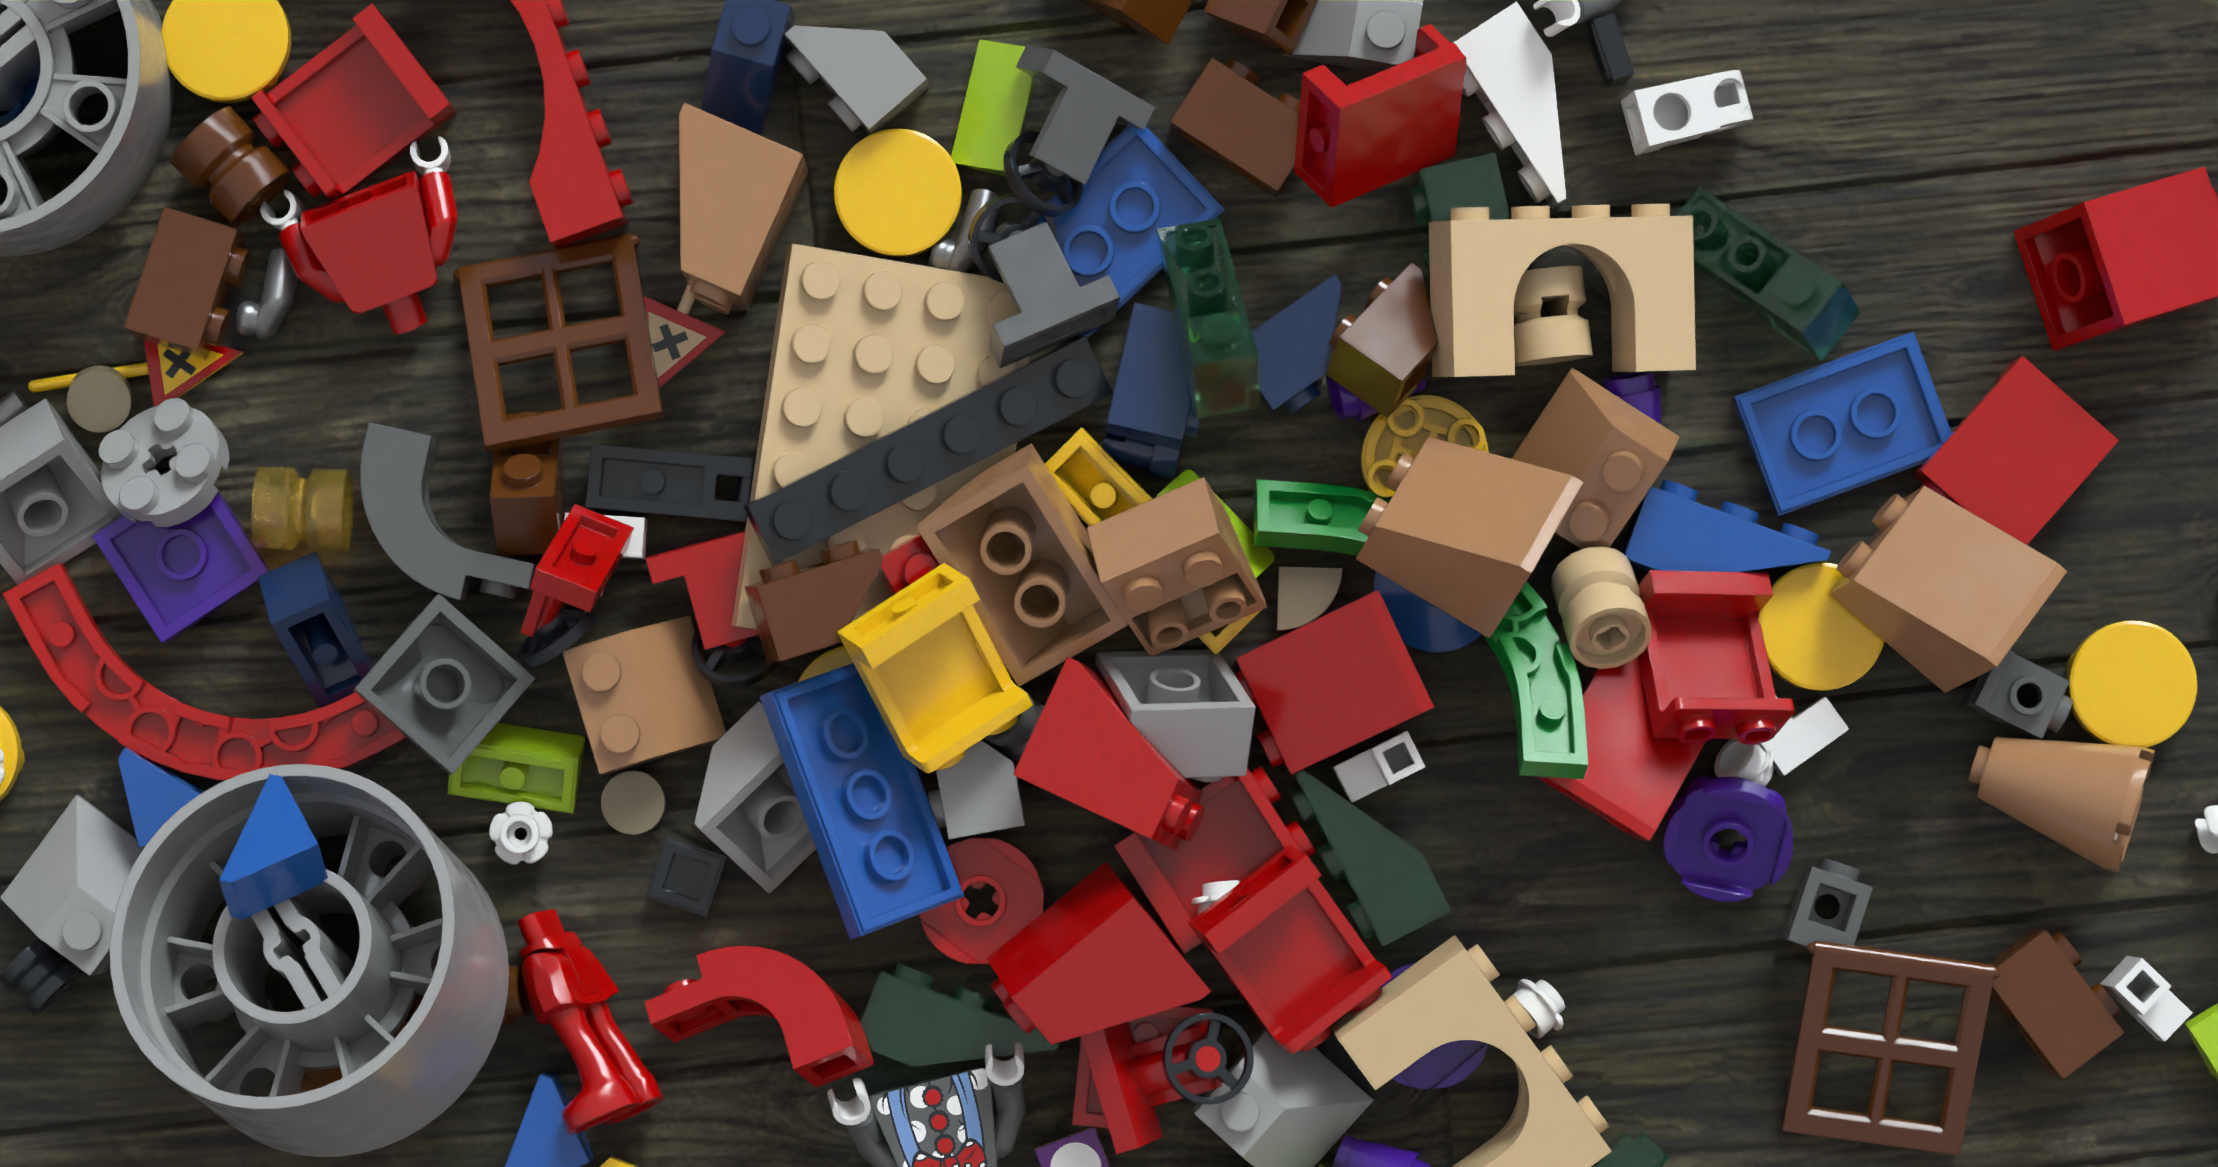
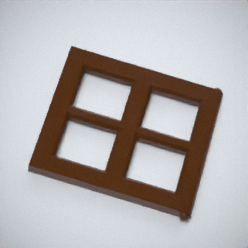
[453,233,664,452]
[1781,940,2000,1156]

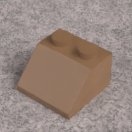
[1511,368,1680,549]
[562,615,727,775]

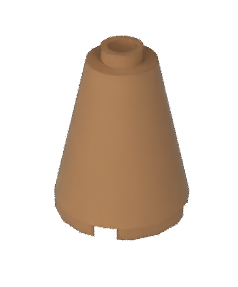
[1969,737,2155,874]

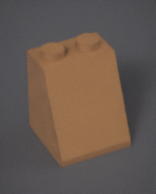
[679,103,809,314]
[1356,437,1583,638]
[1829,486,2067,693]

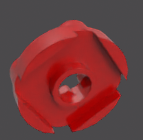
[919,837,1044,964]

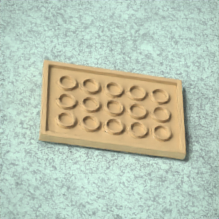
[731,244,1029,643]

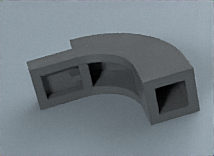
[360,422,537,602]

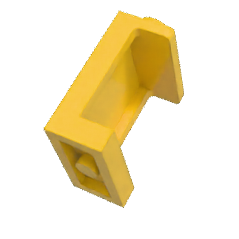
[837,563,1033,773]

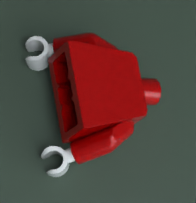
[260,136,458,334]

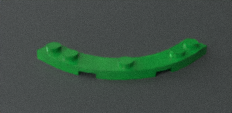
[1253,479,1588,779]

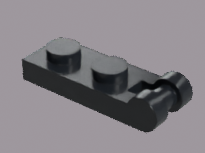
[585,444,756,524]

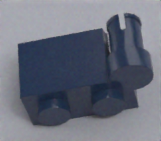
[1102,302,1217,481]

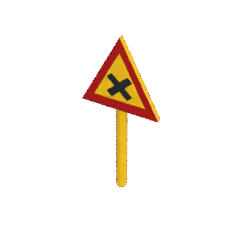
[28,340,243,407]

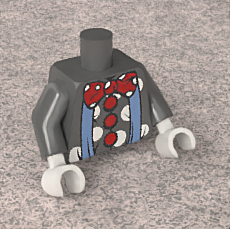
[827,1042,1026,1167]

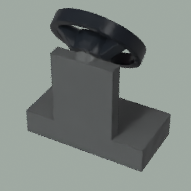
[1003,44,1155,217]
[968,193,1120,369]

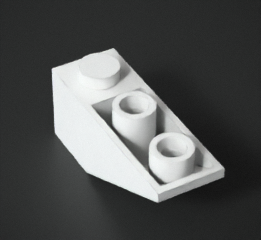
[1454,1,1566,210]

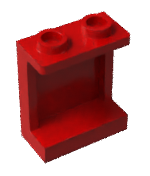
[251,3,457,201]
[1294,24,1466,208]
[1912,356,2119,545]
[1638,570,1795,745]
[1114,766,1316,954]
[1188,845,1392,1055]

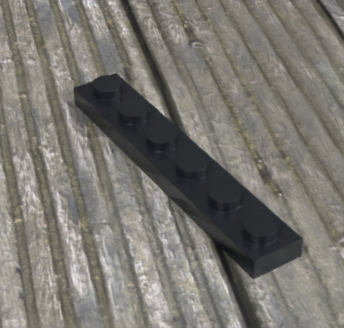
[743,336,1113,564]

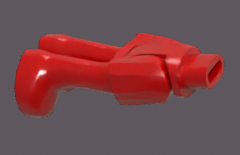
[517,909,664,1135]

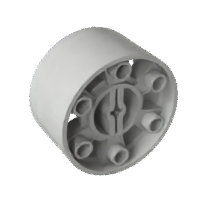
[0,0,175,257]
[110,764,509,1157]

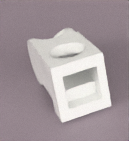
[1621,70,1753,156]

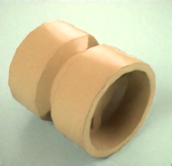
[1514,266,1593,367]
[1551,546,1652,669]

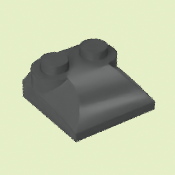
[353,594,535,775]

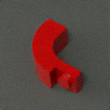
[645,946,874,1088]

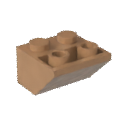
[1087,477,1267,657]

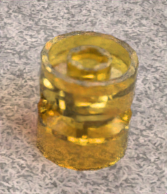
[251,466,354,552]

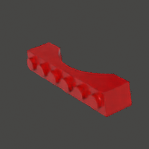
[510,0,634,248]

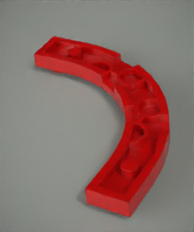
[2,563,407,781]

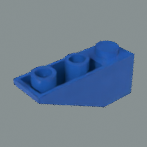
[1621,479,1831,572]

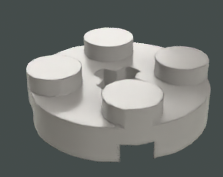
[99,398,229,527]

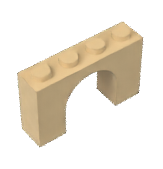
[1429,204,1696,377]
[1331,935,1612,1167]

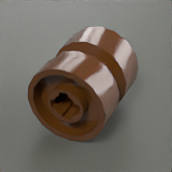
[170,106,292,228]

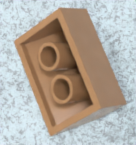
[917,443,1128,687]

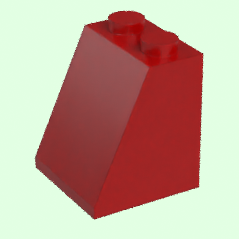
[2013,166,2218,351]
[1234,590,1434,775]
[1013,657,1204,851]
[1535,657,1705,841]
[987,861,1211,1045]

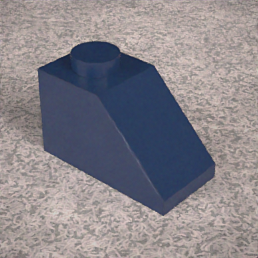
[701,0,795,136]
[1228,274,1342,416]
[258,551,373,708]

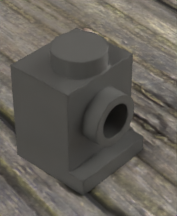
[1965,650,2073,739]
[1780,858,1873,947]

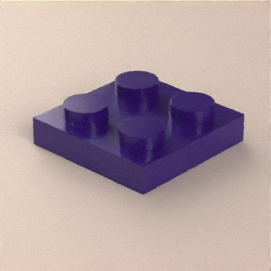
[92,484,271,644]

